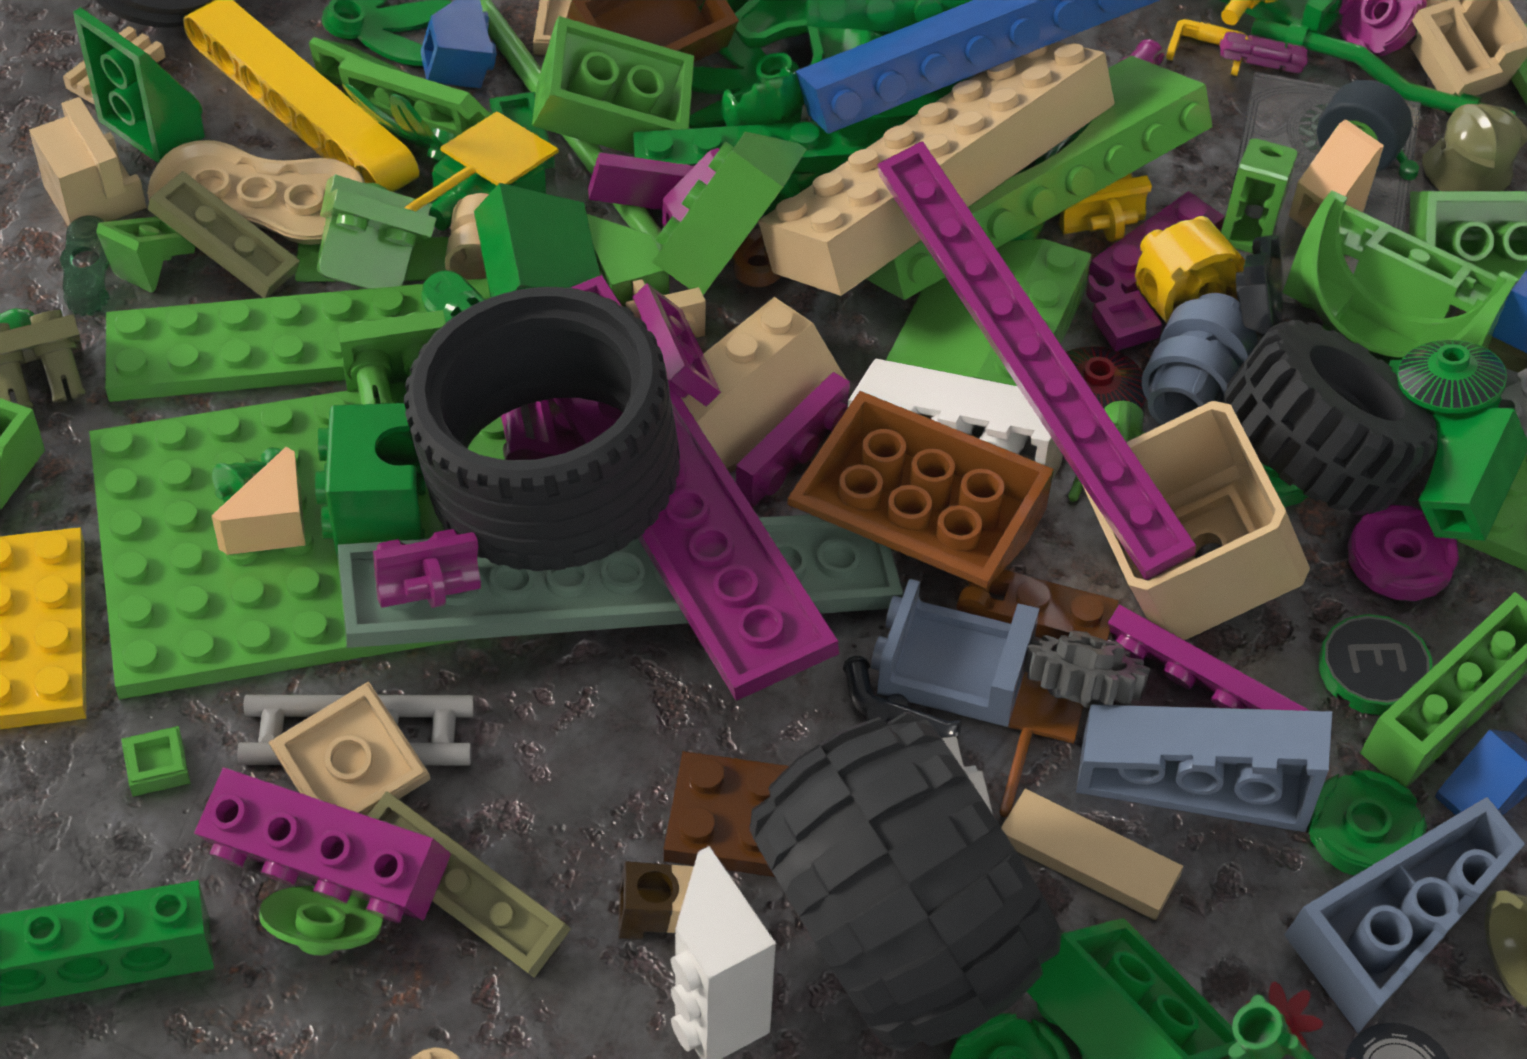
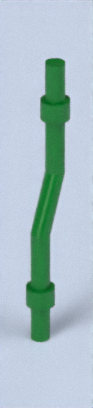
[1251,17,1517,116]

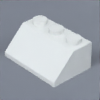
[671,846,776,1059]

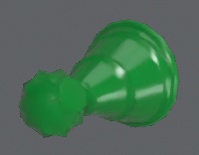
[212,447,282,503]

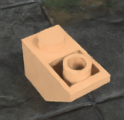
[1289,119,1384,229]

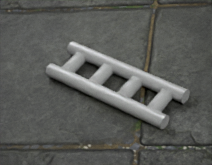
[237,695,475,766]

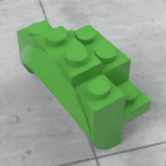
[1282,190,1519,364]

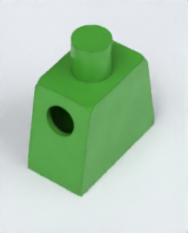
[1221,138,1298,253]

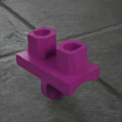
[373,529,481,608]

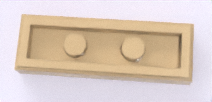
[1001,788,1183,921]

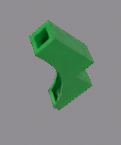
[1388,360,1527,541]

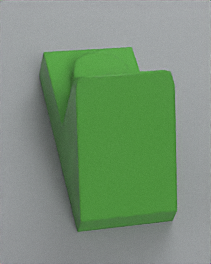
[96,217,196,292]

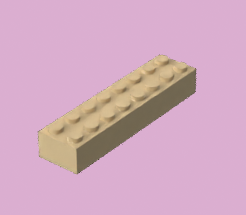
[758,42,1115,296]

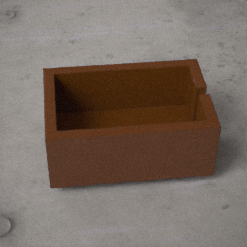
[566,0,739,63]

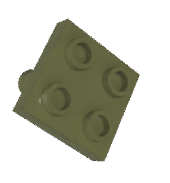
[0,310,86,409]

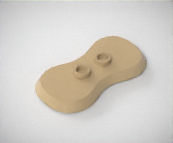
[148,140,365,245]

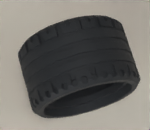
[404,287,680,571]

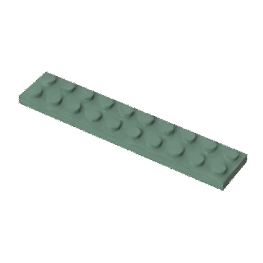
[338,514,903,648]

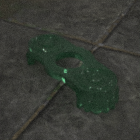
[60,215,110,316]

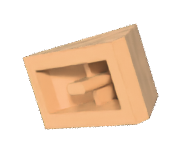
[212,447,306,555]

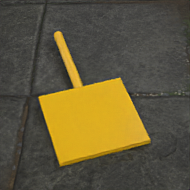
[405,112,558,211]

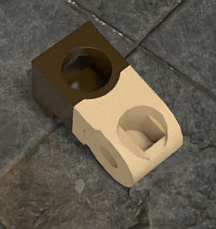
[618,861,694,940]

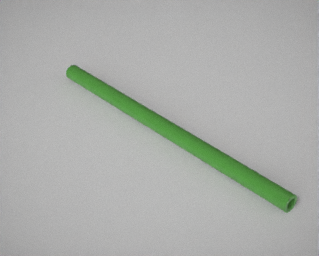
[480,0,663,250]

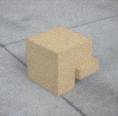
[1411,0,1527,96]
[29,97,147,235]

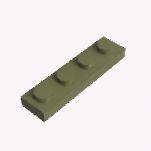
[368,791,571,978]

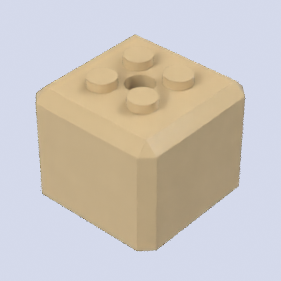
[1082,401,1310,641]

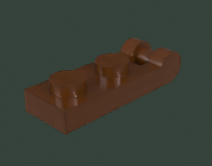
[956,570,1119,641]

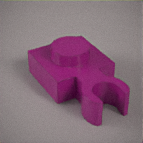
[1086,270,1162,352]

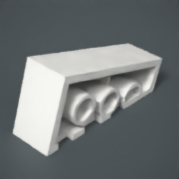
[848,358,1063,480]

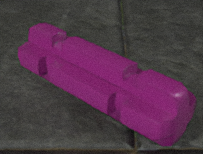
[1219,31,1308,74]

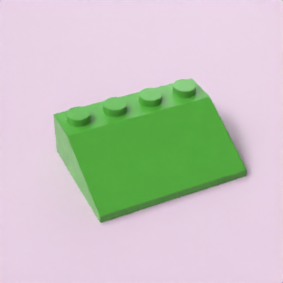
[886,239,1092,386]

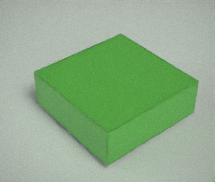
[121,726,191,797]

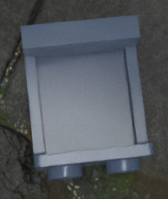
[871,579,1039,727]

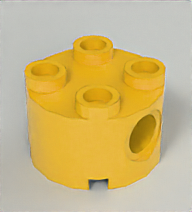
[1135,216,1245,323]

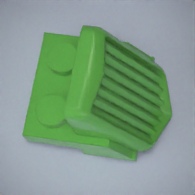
[317,174,436,289]

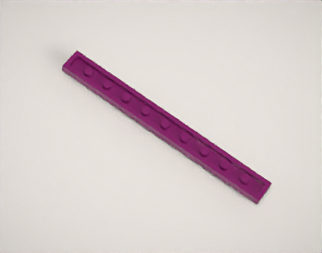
[877,141,1196,581]

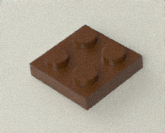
[663,751,789,877]

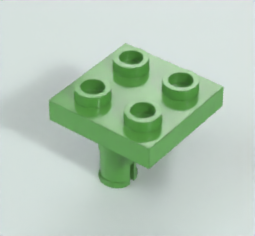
[337,310,446,404]

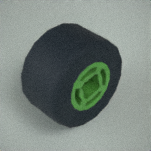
[1316,80,1413,172]

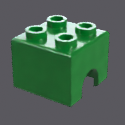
[315,403,426,558]

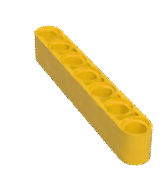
[183,0,419,192]

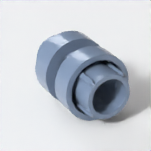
[1142,293,1258,425]

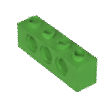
[1360,592,1527,788]

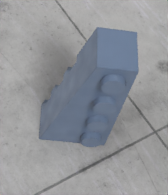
[1076,704,1332,832]
[1284,797,1525,1034]

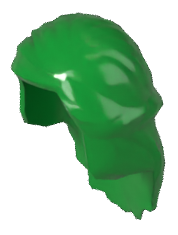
[721,67,804,127]

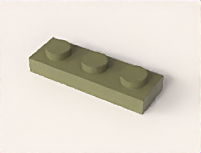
[148,171,300,298]

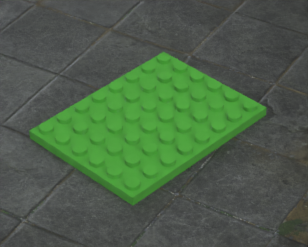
[89,381,506,700]

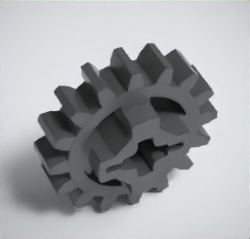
[1023,631,1150,708]

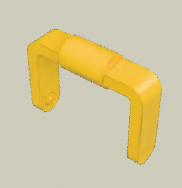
[1166,19,1248,77]

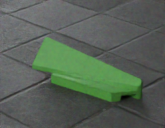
[309,37,493,136]

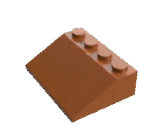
[787,391,1054,589]

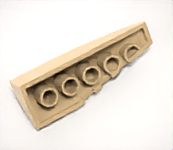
[681,297,847,473]

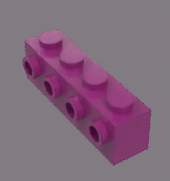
[194,767,451,923]

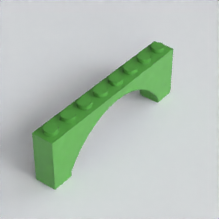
[866,55,1213,300]

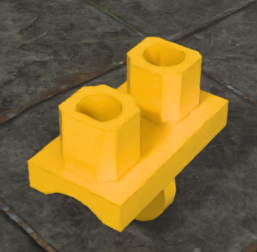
[1059,173,1152,242]

